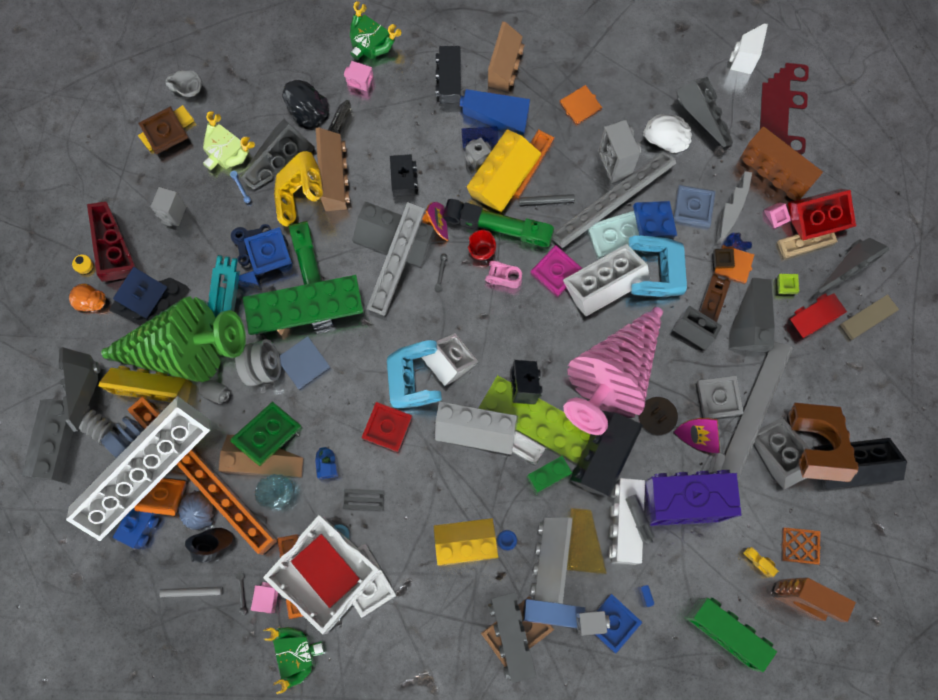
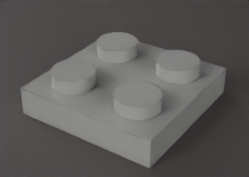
[697,376,744,419]

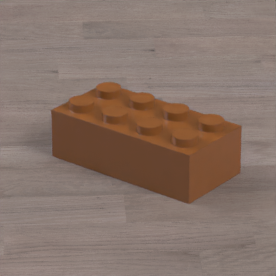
[740,126,823,200]

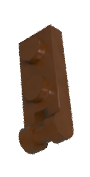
[699,274,731,322]

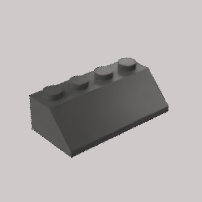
[352,201,435,267]
[21,399,73,482]

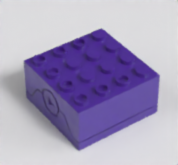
[644,470,742,526]

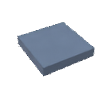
[673,185,716,227]
[279,336,330,389]

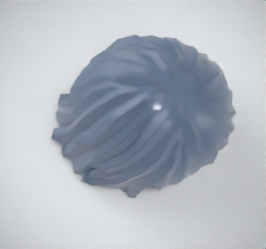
[178,490,214,530]

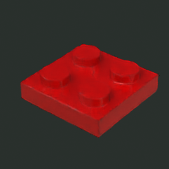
[361,402,413,452]

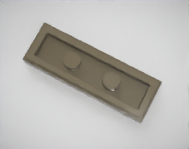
[840,294,899,340]

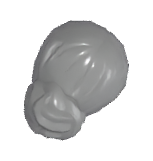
[165,71,202,97]

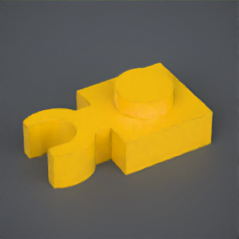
[743,547,779,577]

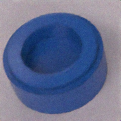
[497,530,517,551]

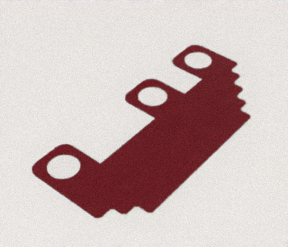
[760,63,809,154]

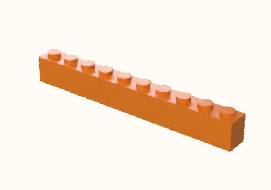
[128,396,277,555]

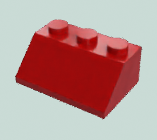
[788,189,856,240]

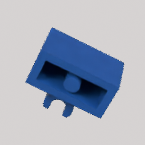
[113,508,159,549]

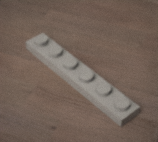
[367,202,426,316]

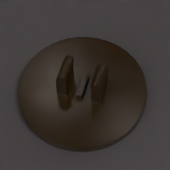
[639,397,678,435]

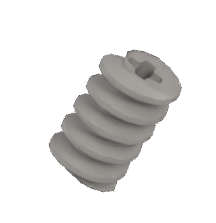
[79,406,115,446]

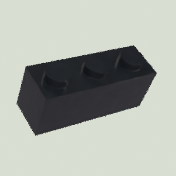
[436,46,461,104]

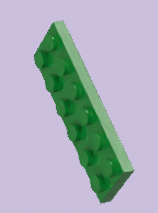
[243,275,364,335]

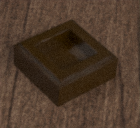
[713,248,735,269]

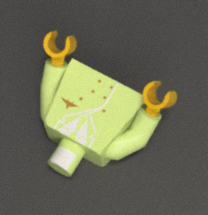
[203,111,255,170]

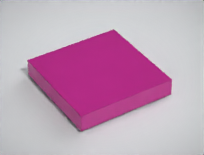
[530,245,583,297]

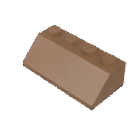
[316,128,350,211]

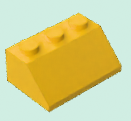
[434,518,498,566]

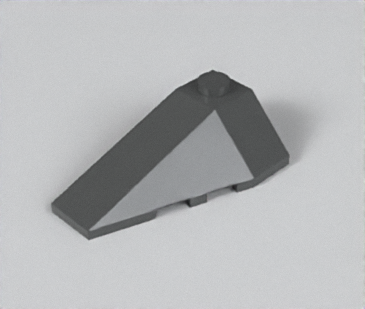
[813,238,890,298]
[729,278,775,353]

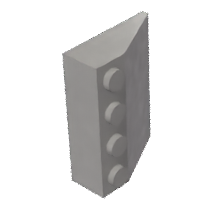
[530,517,573,604]

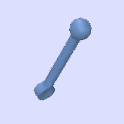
[230,171,251,203]

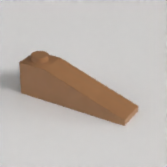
[219,435,304,478]

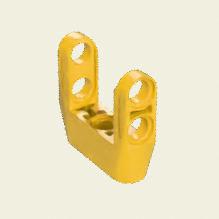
[274,151,323,227]

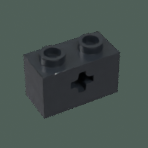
[390,154,418,197]
[510,360,543,404]

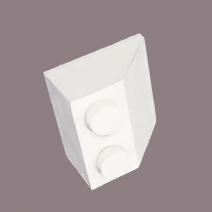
[729,24,768,74]
[421,333,478,386]

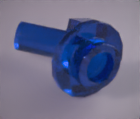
[725,232,752,249]

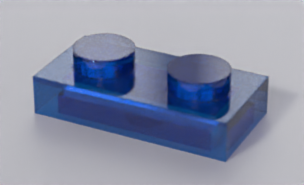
[461,126,499,148]

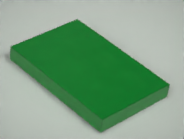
[231,401,301,467]

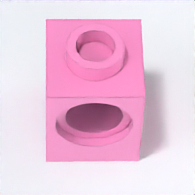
[344,61,373,91]
[251,582,278,613]

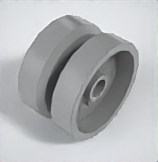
[235,339,281,387]

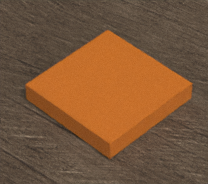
[134,478,186,516]

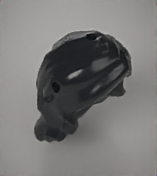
[282,80,329,128]

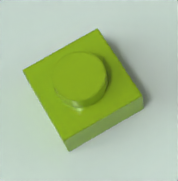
[777,274,799,294]

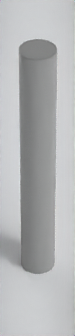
[159,587,222,597]

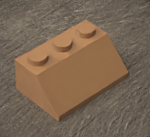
[488,21,525,92]

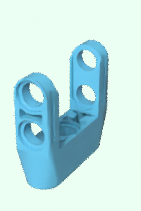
[629,235,687,297]
[387,340,442,409]

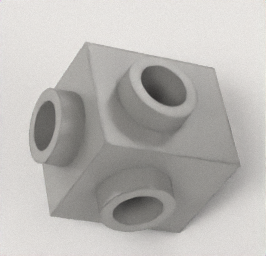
[465,138,492,170]

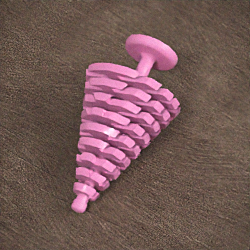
[563,307,663,435]

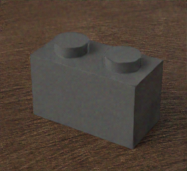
[673,306,722,350]

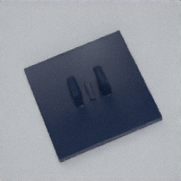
[113,267,167,319]

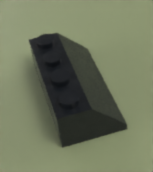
[570,411,643,497]
[813,438,907,489]

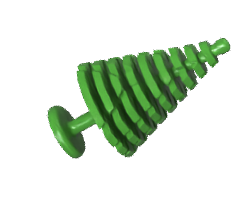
[101,296,246,382]

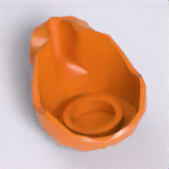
[69,283,106,311]

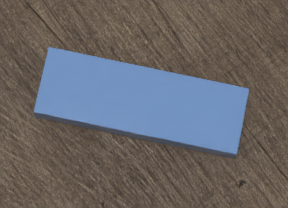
[523,599,586,628]

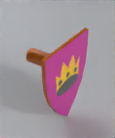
[422,202,449,241]
[674,418,720,453]

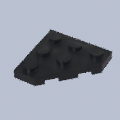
[109,278,188,326]

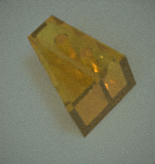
[567,508,607,575]

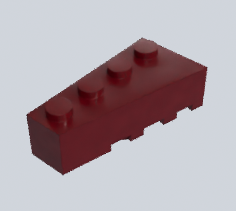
[87,201,136,282]

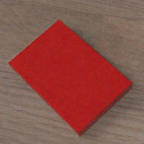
[290,534,360,608]

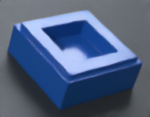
[638,585,655,607]

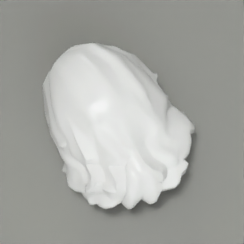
[643,114,692,153]

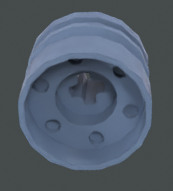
[100,415,145,458]

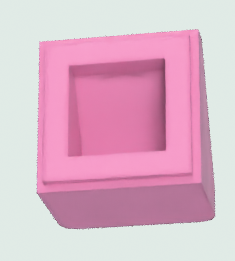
[764,202,791,228]

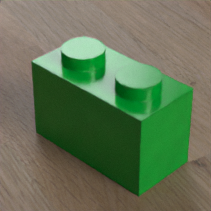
[526,456,572,495]

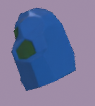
[315,447,338,480]

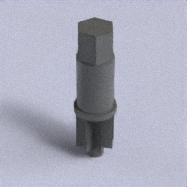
[625,494,655,544]

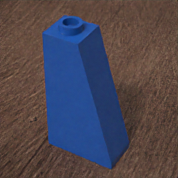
[460,89,530,137]

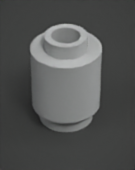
[199,380,230,404]

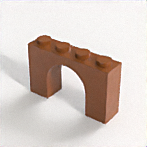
[788,403,858,482]
[774,577,856,622]

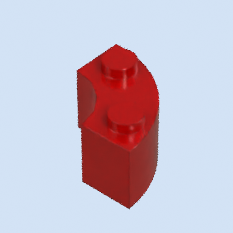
[790,293,847,338]

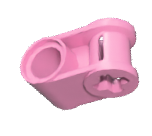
[485,261,522,288]

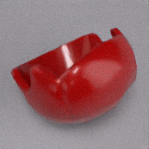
[468,229,496,260]

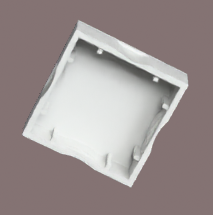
[263,515,382,634]

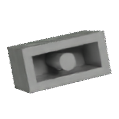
[151,187,187,226]
[576,611,610,635]

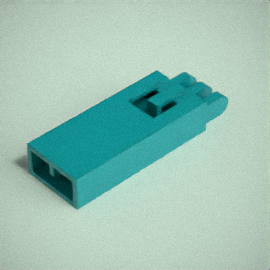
[208,255,240,318]

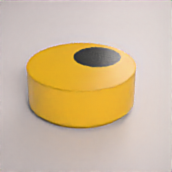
[72,255,93,274]

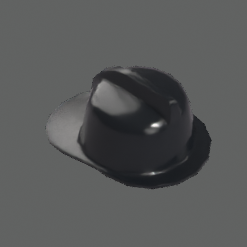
[185,528,233,563]

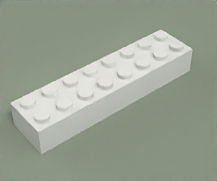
[66,396,210,541]

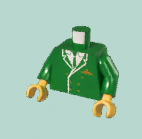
[350,1,402,60]
[263,627,325,694]

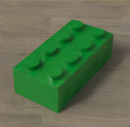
[685,597,777,672]

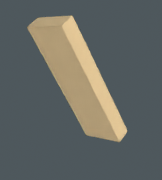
[777,233,838,259]

